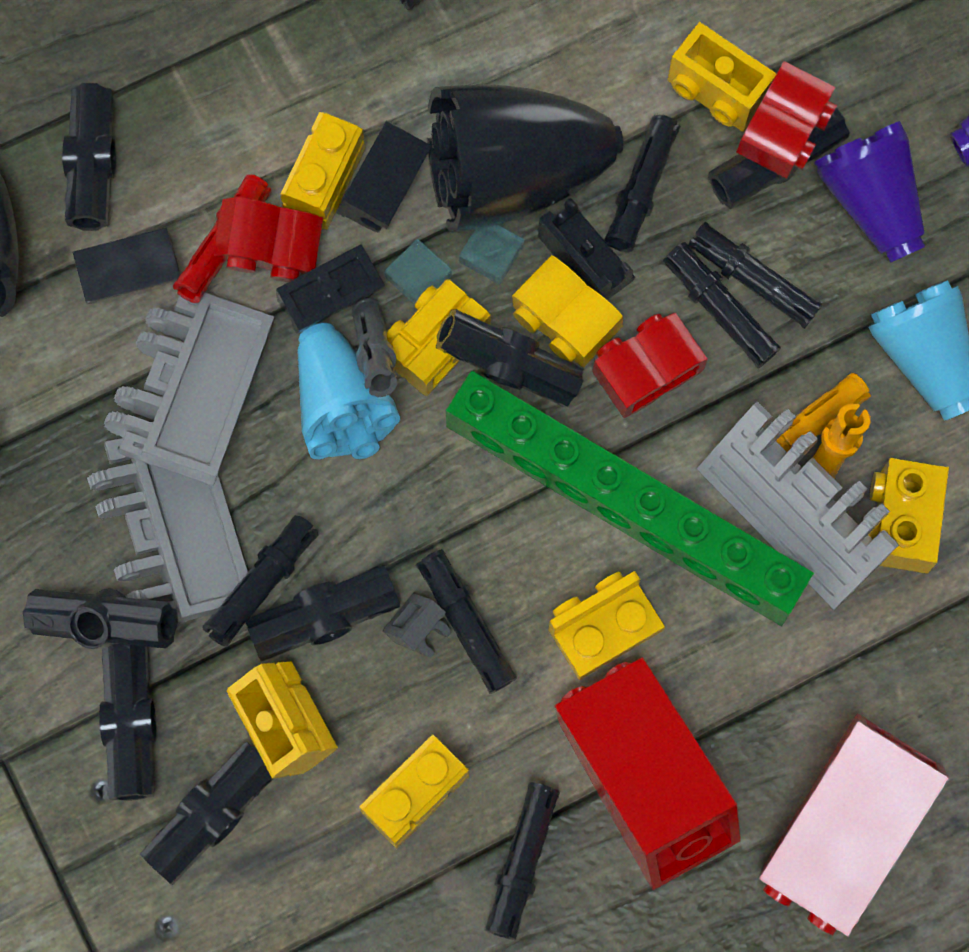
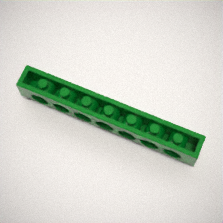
[445,370,814,627]

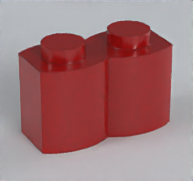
[736,61,837,179]
[214,197,323,282]
[592,312,708,418]

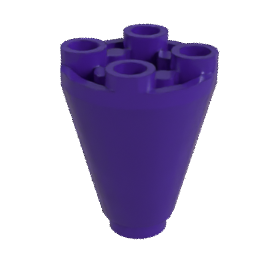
[815,121,925,263]

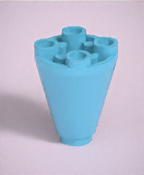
[869,280,969,420]
[297,323,400,459]

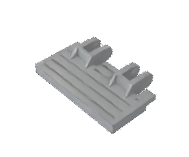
[104,293,274,486]
[697,402,899,610]
[87,438,248,623]

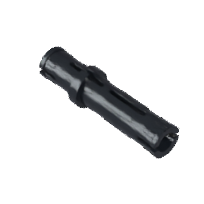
[604,114,680,252]
[688,221,823,329]
[662,242,781,368]
[202,515,318,647]
[415,549,517,694]
[484,782,560,940]

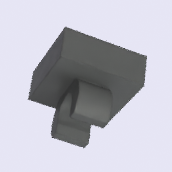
[382,593,451,657]

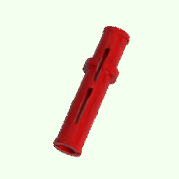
[173,174,272,303]

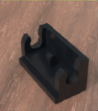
[336,120,432,233]
[538,198,635,300]
[73,227,181,305]
[276,244,385,334]

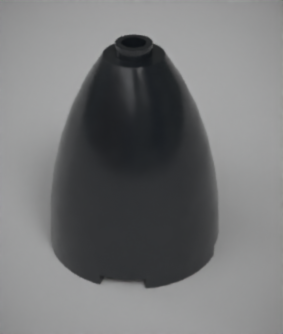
[427,84,623,232]

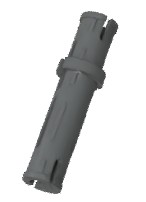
[352,298,397,397]

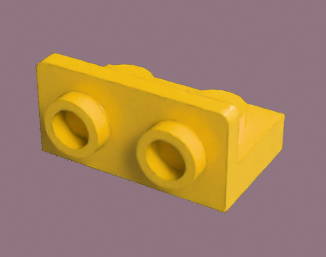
[548,571,665,680]

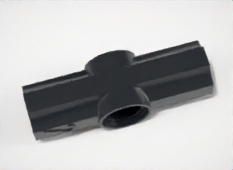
[62,83,117,231]
[708,107,850,210]
[436,309,584,407]
[246,565,400,662]
[23,588,178,649]
[99,644,157,801]
[139,741,274,885]

